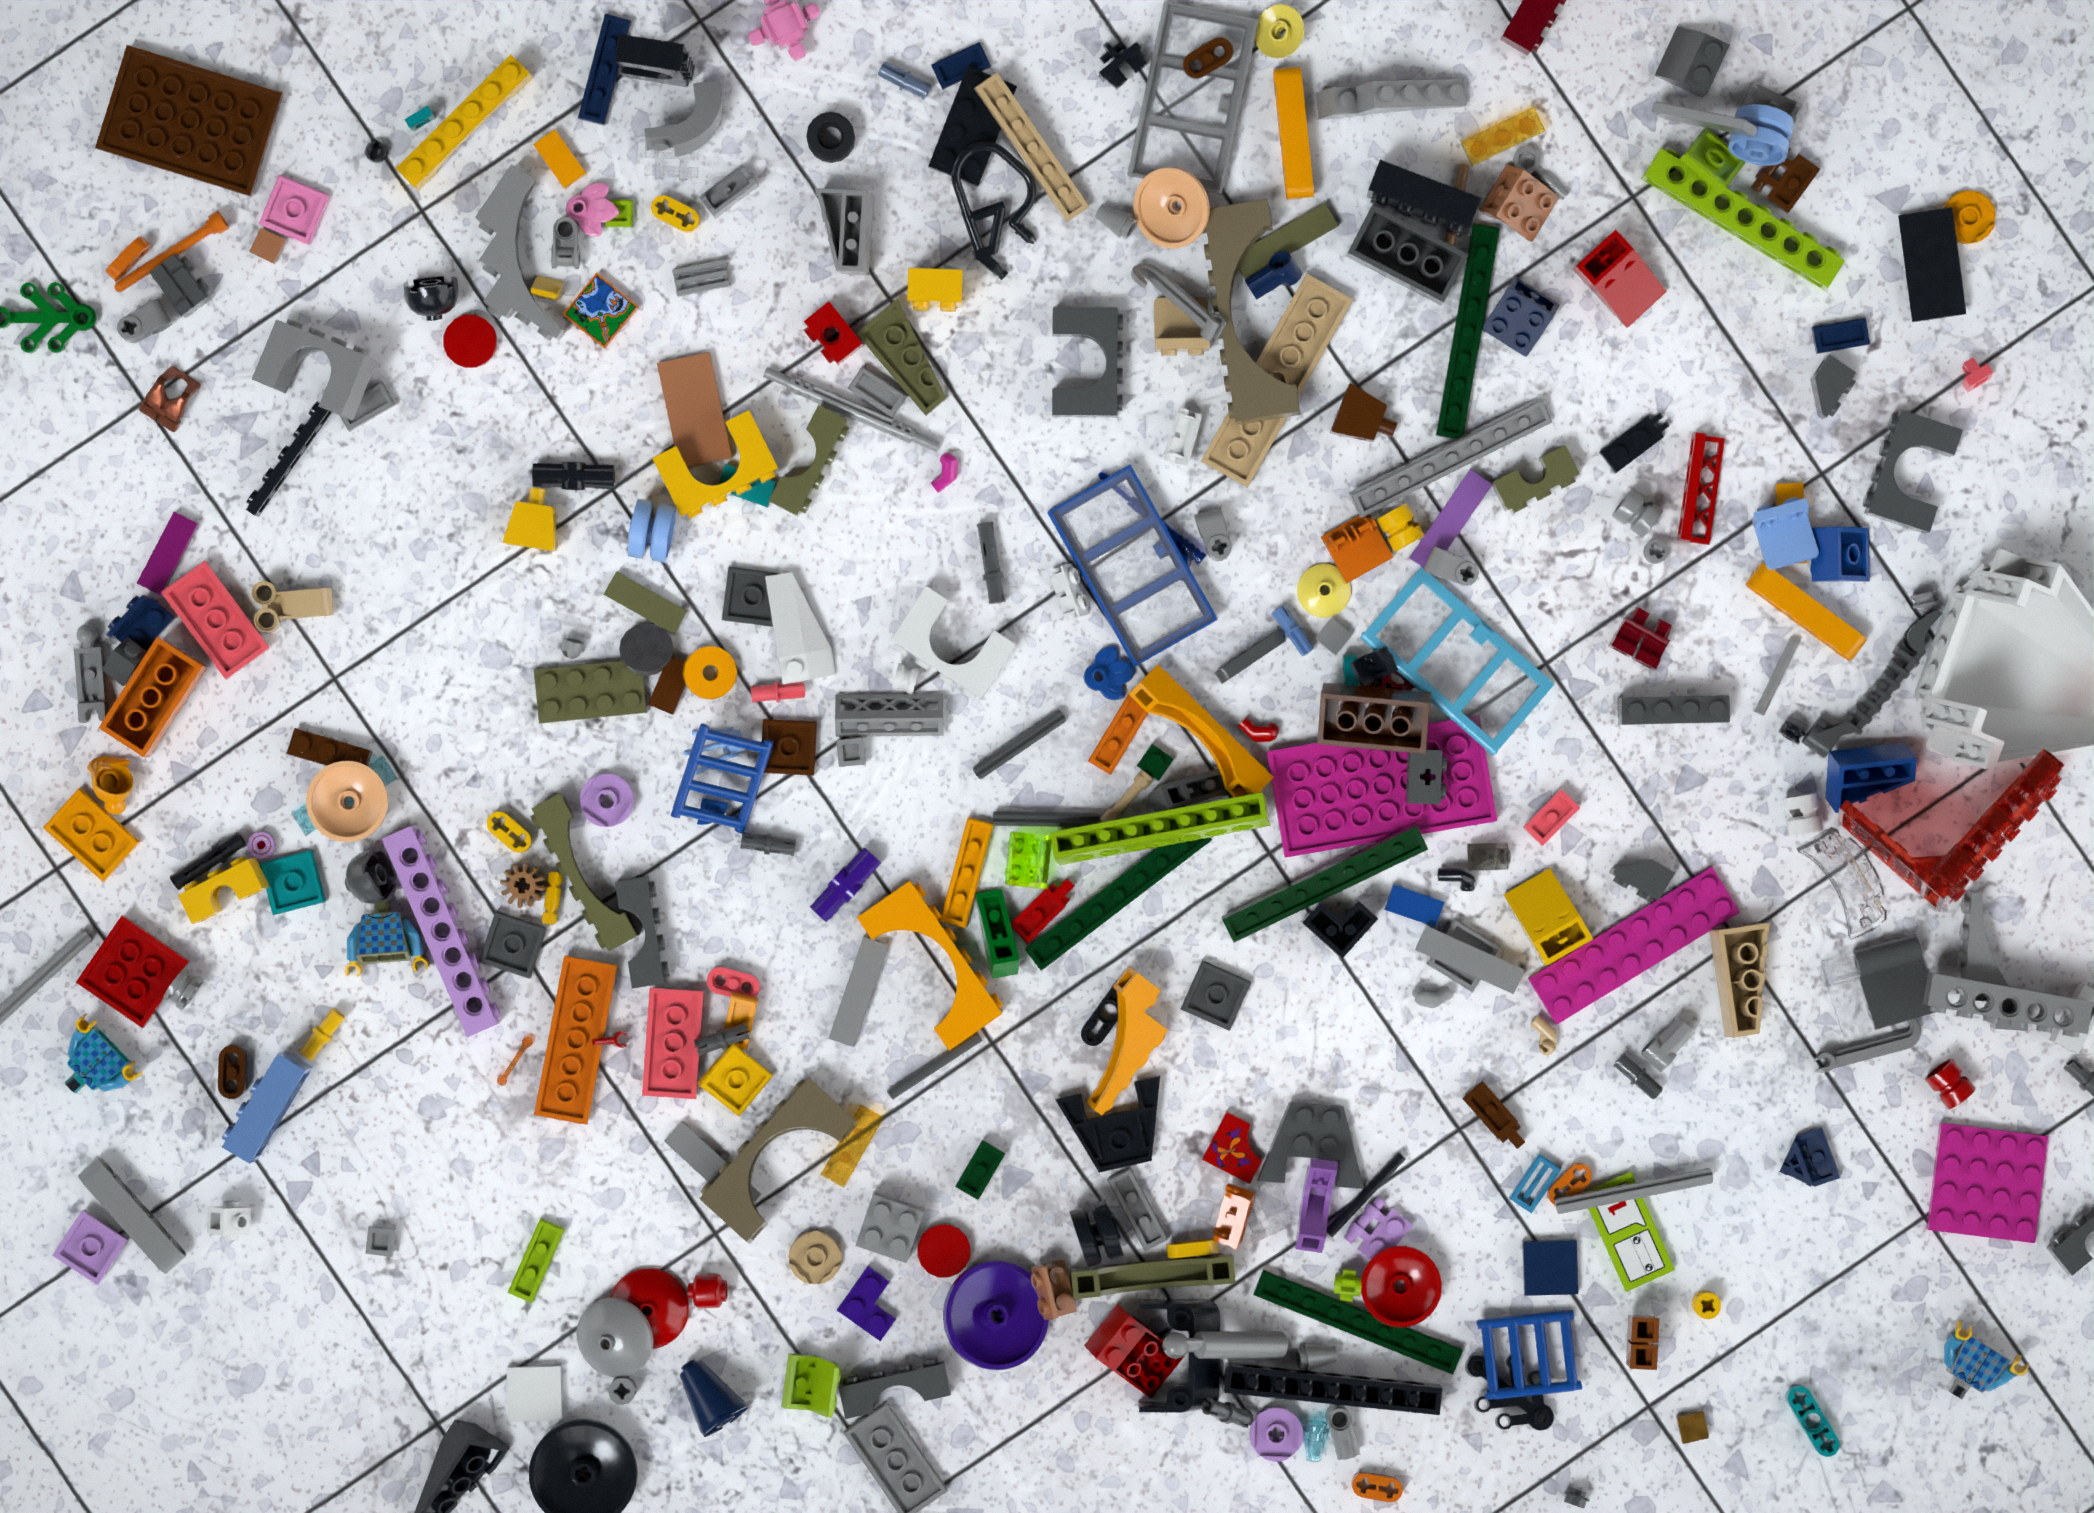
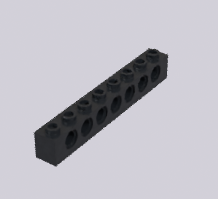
[1223,1362,1443,1415]

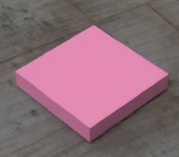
[259,174,330,245]

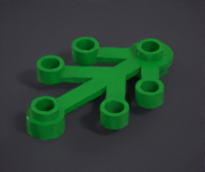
[0,282,97,354]

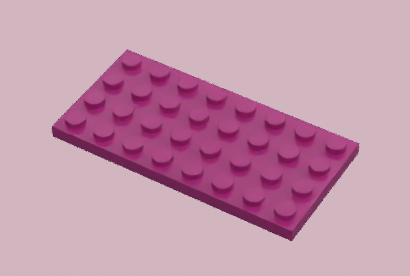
[1266,715,1497,858]

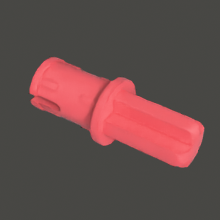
[751,681,806,703]

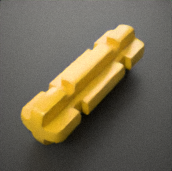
[542,871,563,925]

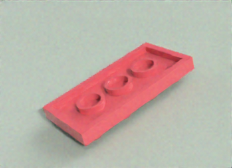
[161,561,270,680]
[642,987,704,1099]

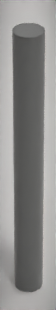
[887,1032,983,1100]

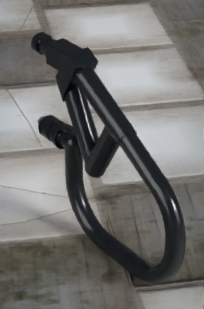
[951,141,1037,280]

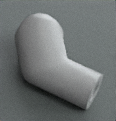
[1412,986,1454,1009]

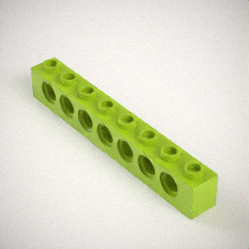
[1641,148,1845,291]
[1050,792,1271,866]

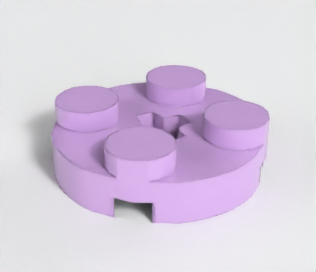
[580,774,634,827]
[1249,1406,1304,1462]

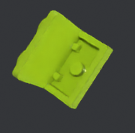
[781,1353,841,1418]

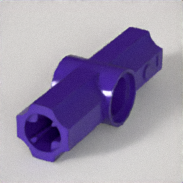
[810,848,881,922]

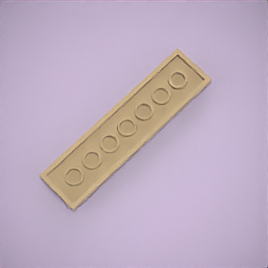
[1200,273,1353,488]

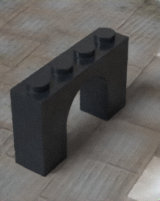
[615,34,695,87]

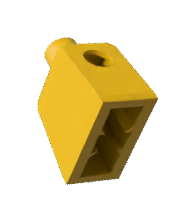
[503,487,557,552]

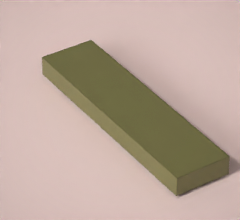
[1239,203,1339,280]

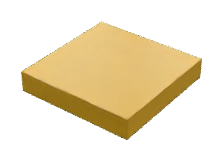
[697,1044,774,1117]

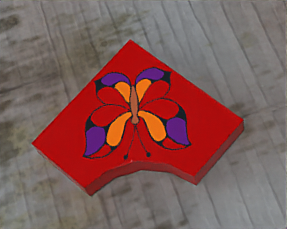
[1202,1111,1262,1184]

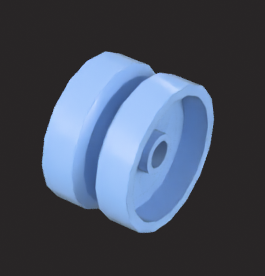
[1728,104,1794,166]
[628,499,676,563]

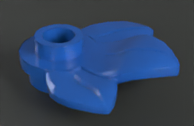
[1083,646,1136,700]

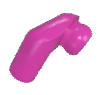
[930,452,959,493]

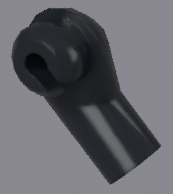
[1437,868,1476,891]

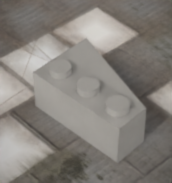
[815,188,874,275]

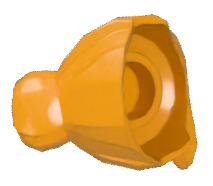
[87,756,133,814]

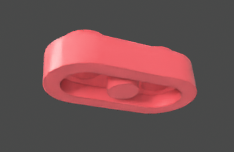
[707,967,760,997]

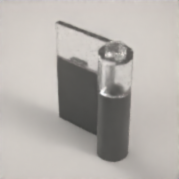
[1817,934,1936,1039]

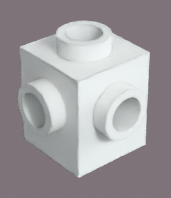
[207,1201,251,1240]

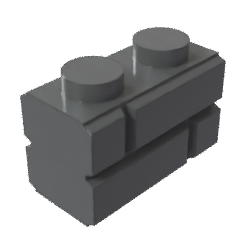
[149,254,211,318]

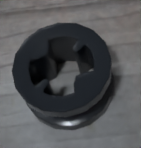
[1778,721,1806,745]

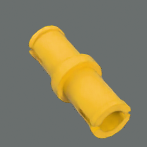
[299,1008,346,1061]

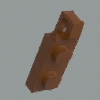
[1462,1081,1525,1149]

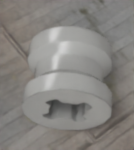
[608,1376,637,1405]

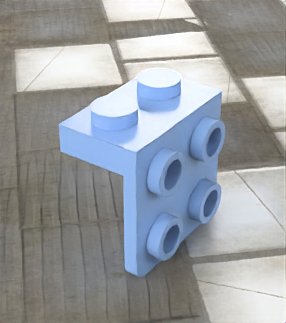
[1752,497,1819,570]

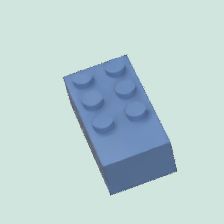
[222,1050,313,1164]

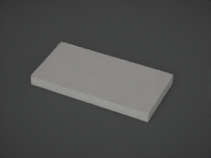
[843,1401,948,1513]

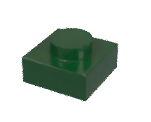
[1137,744,1174,781]

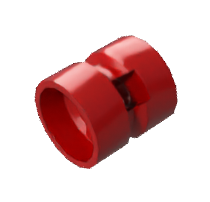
[1925,1058,1976,1109]

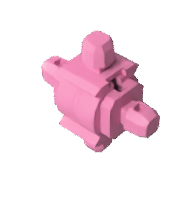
[748,0,820,61]

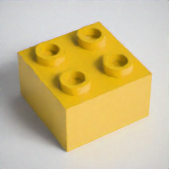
[907,268,963,312]

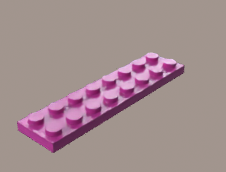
[1527,867,1740,1025]

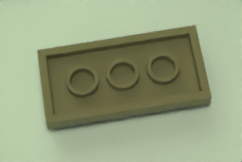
[534,661,647,723]

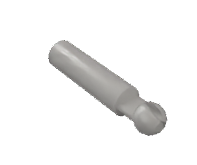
[1162,1331,1288,1359]

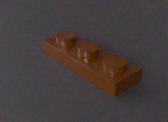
[286,728,373,766]

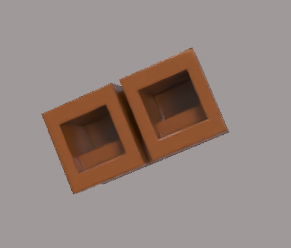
[1626,1315,1660,1370]

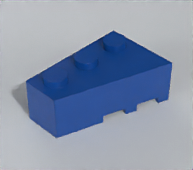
[1825,743,1917,813]

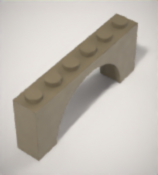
[699,1078,859,1244]

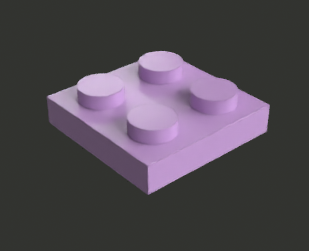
[52,1210,129,1285]

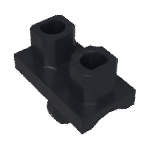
[1098,41,1147,90]

